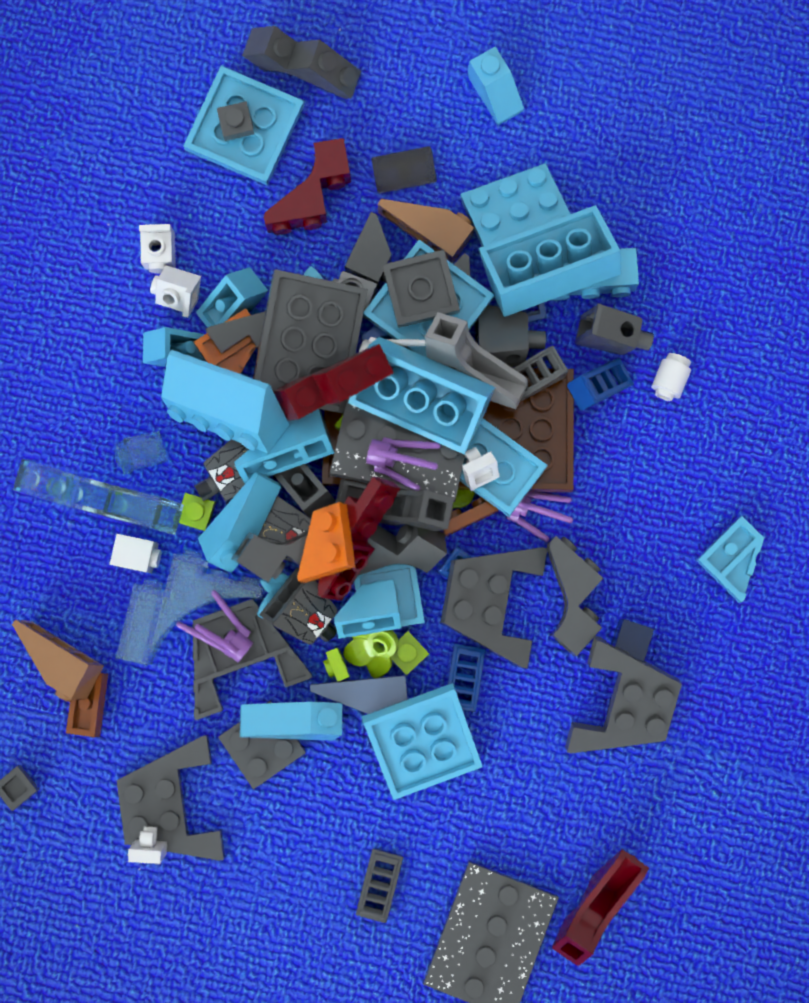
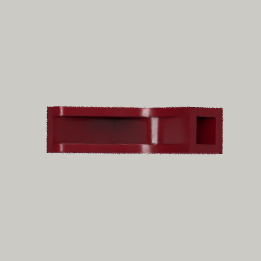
[264,138,351,235]
[273,344,394,421]
[552,849,649,966]

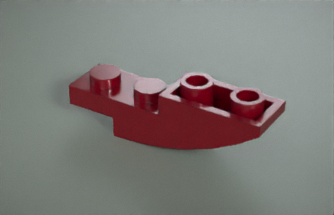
[318,476,401,601]

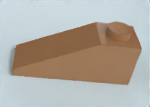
[378,199,474,264]
[12,619,104,702]

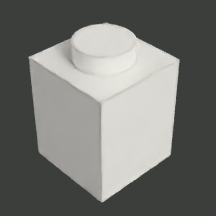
[109,534,161,574]

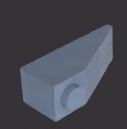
[310,675,407,714]

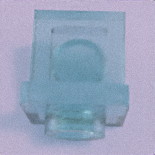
[115,431,168,475]

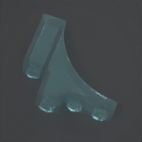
[13,459,184,535]
[116,550,266,665]

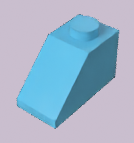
[467,46,524,125]
[196,267,268,328]
[143,327,206,367]
[334,579,402,639]

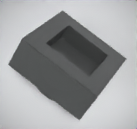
[217,101,254,141]
[0,765,40,811]

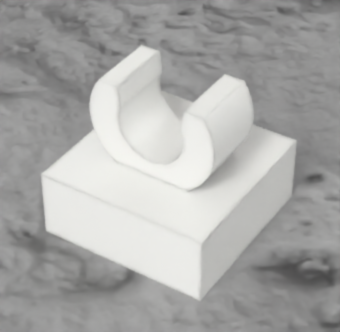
[462,447,499,491]
[128,826,167,864]

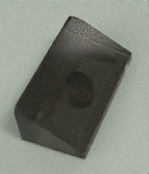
[371,146,437,194]

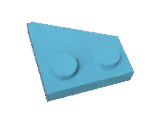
[696,516,764,603]

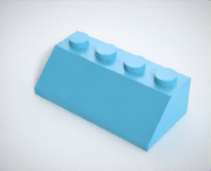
[479,205,621,317]
[348,337,495,455]
[161,350,289,453]

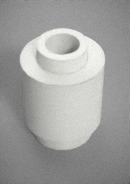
[651,353,691,401]

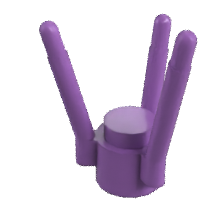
[366,437,441,491]
[507,491,573,542]
[176,590,253,662]

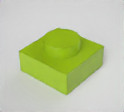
[176,493,216,531]
[391,631,429,675]
[323,647,350,682]

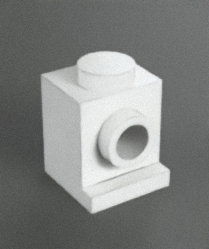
[139,224,176,273]
[150,265,201,318]

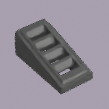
[513,345,568,402]
[356,848,403,923]

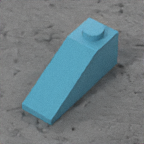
[234,409,334,483]
[198,471,281,573]
[240,702,342,741]

